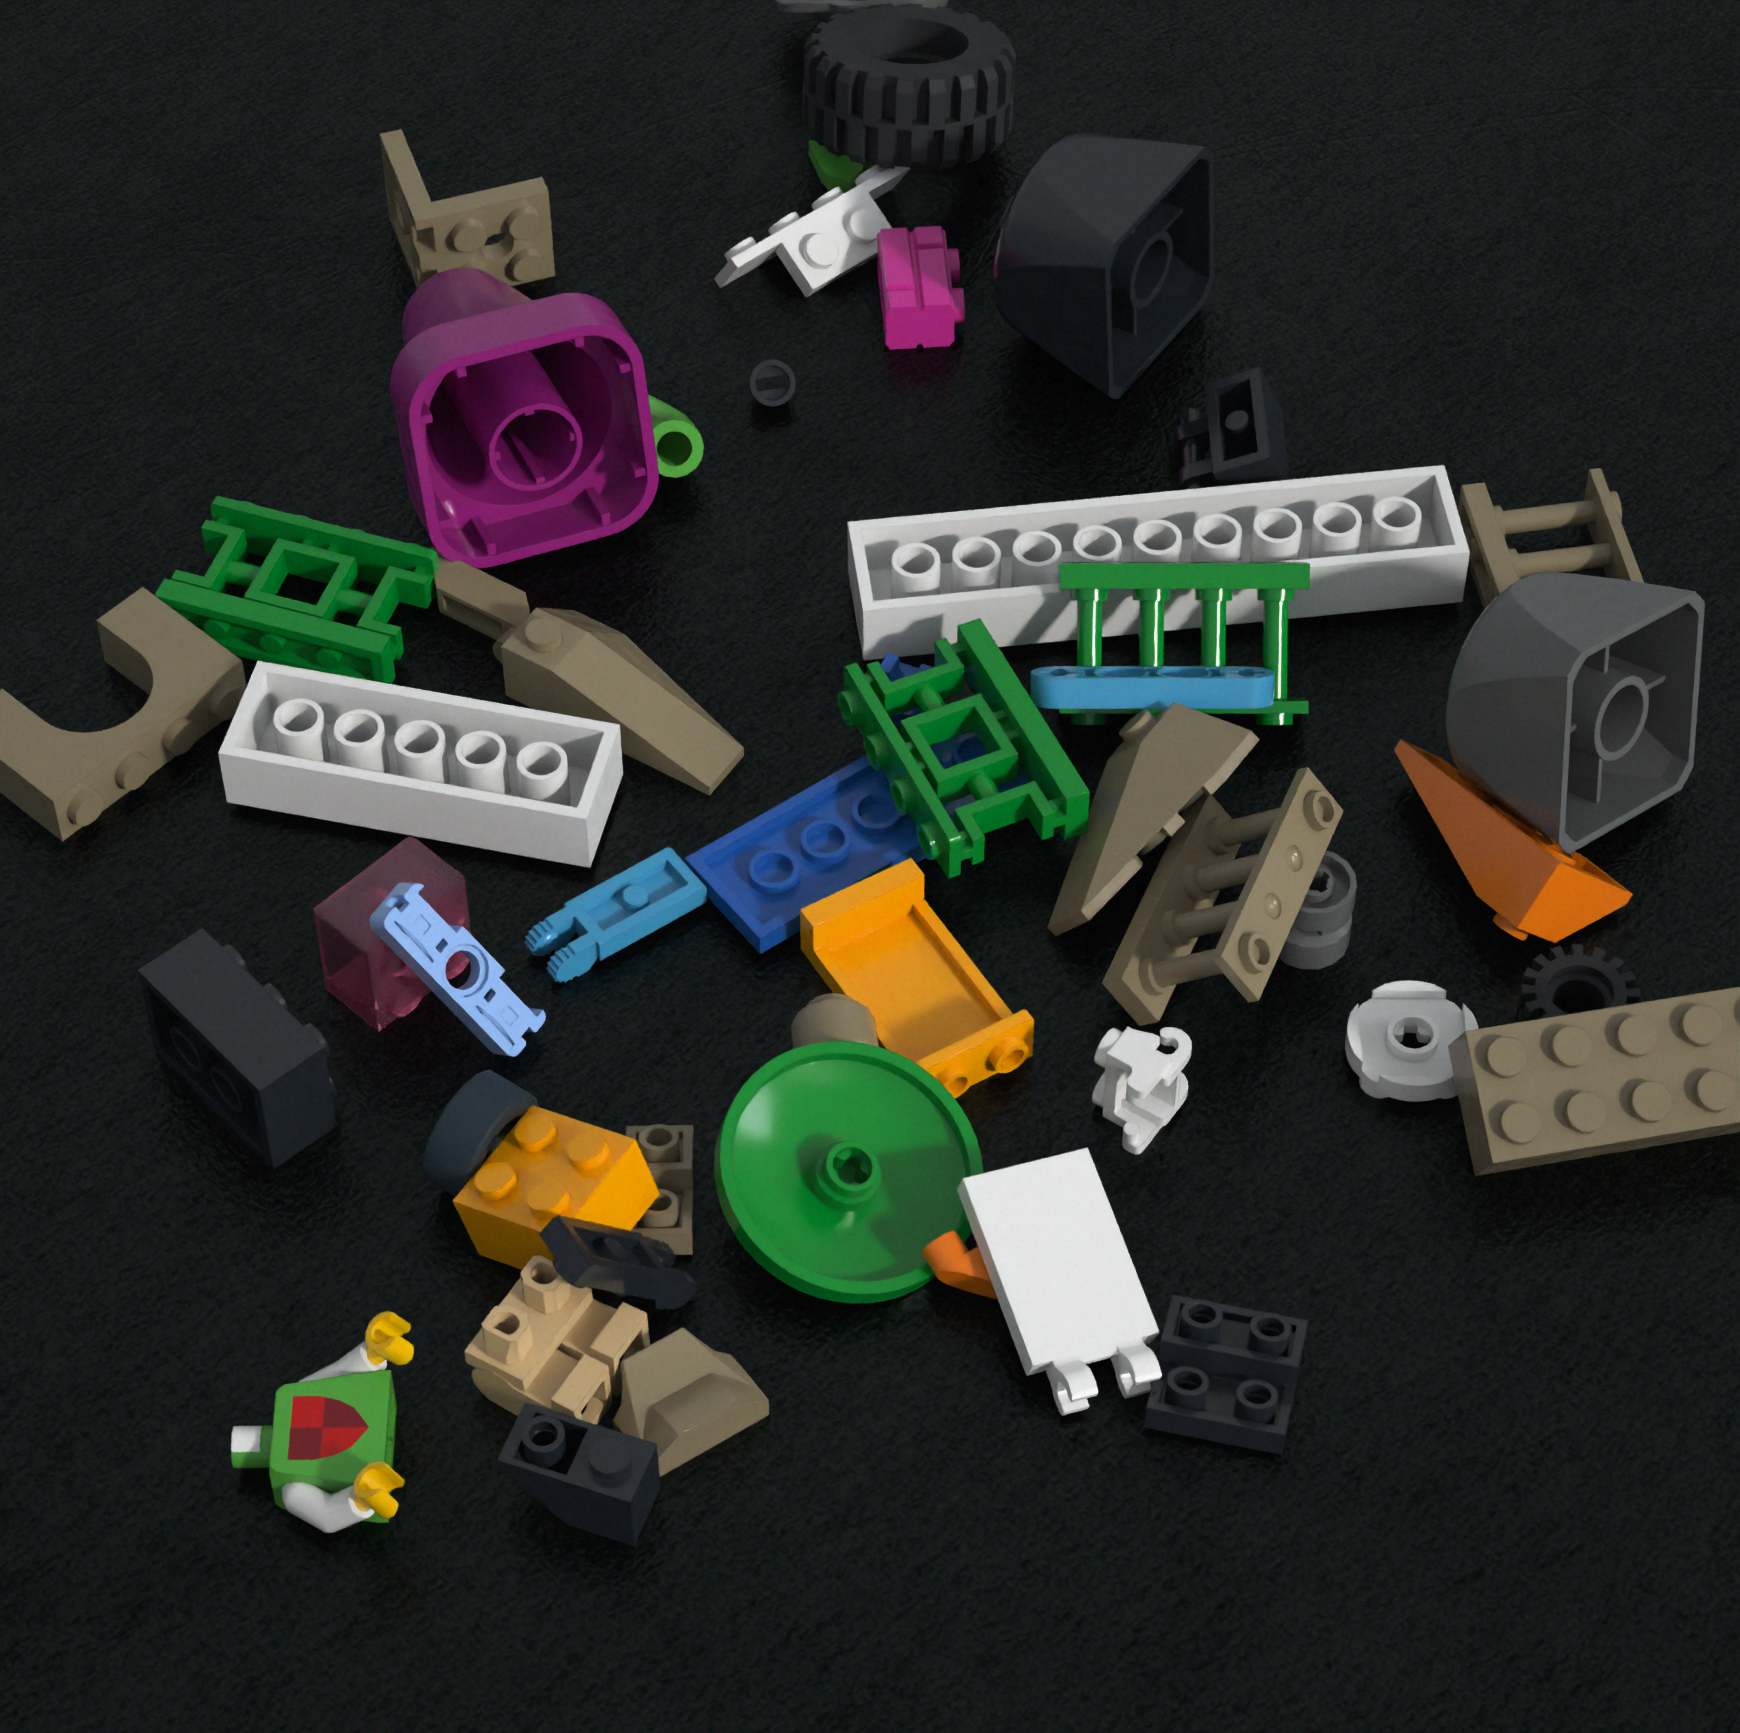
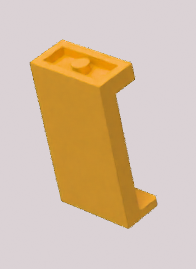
[800,858,1034,1099]

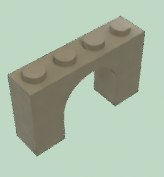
[0,587,246,841]

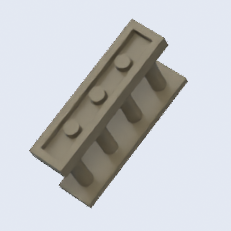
[1458,468,1644,610]
[1102,767,1344,1026]

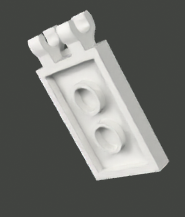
[957,1148,1162,1416]

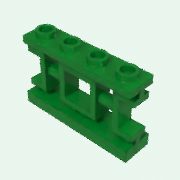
[154,496,439,684]
[838,618,1090,879]

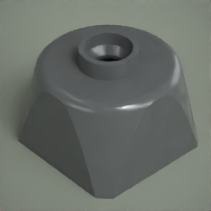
[1445,572,1705,854]

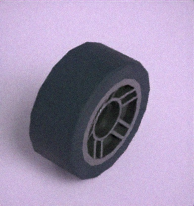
[422,1070,538,1197]

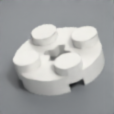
[1345,980,1479,1102]

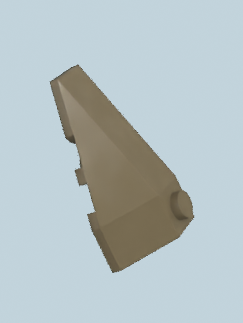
[501,607,744,796]
[1048,703,1259,936]

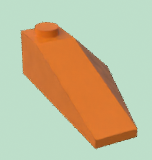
[1394,739,1633,943]

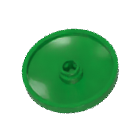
[714,1041,984,1304]

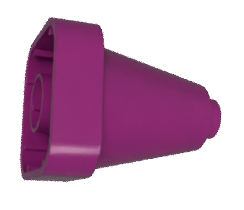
[390,268,659,568]

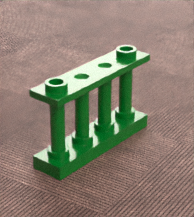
[1057,562,1310,725]

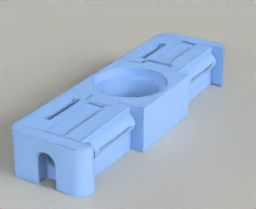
[369,882,546,1057]

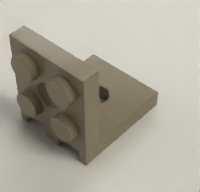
[380,129,555,288]

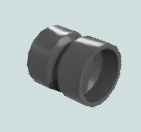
[1278,851,1357,969]

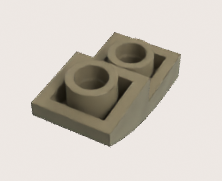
[626,1124,694,1255]

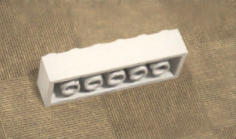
[218,661,623,868]

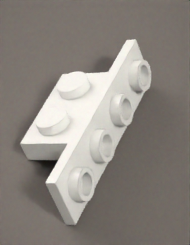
[714,164,910,297]

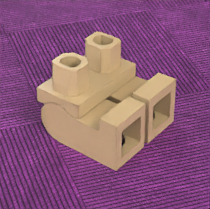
[464,1255,650,1425]

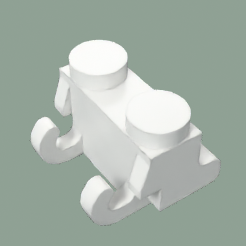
[1092,1027,1192,1155]

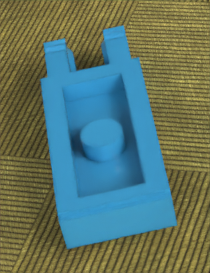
[524,847,707,983]

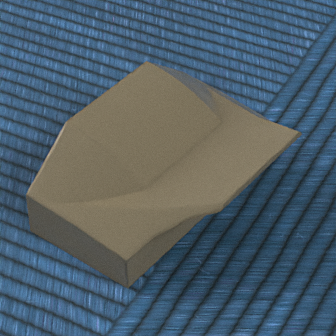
[613,1328,769,1477]

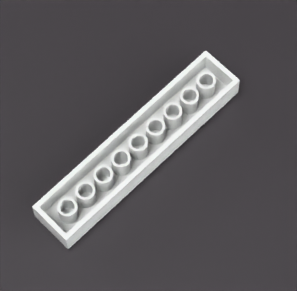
[848,465,1470,660]

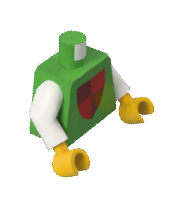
[231,1311,414,1533]

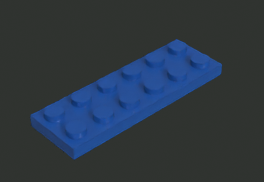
[685,694,1028,954]

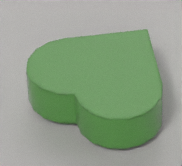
[809,140,876,193]

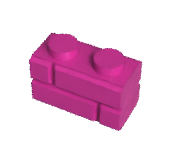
[877,226,965,350]

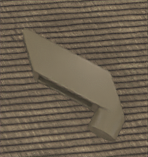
[431,547,530,664]

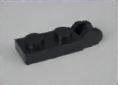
[539,1215,698,1311]

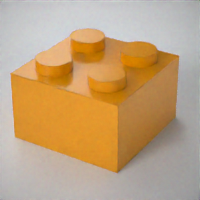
[453,1105,660,1270]

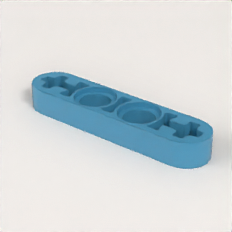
[1030,666,1274,709]

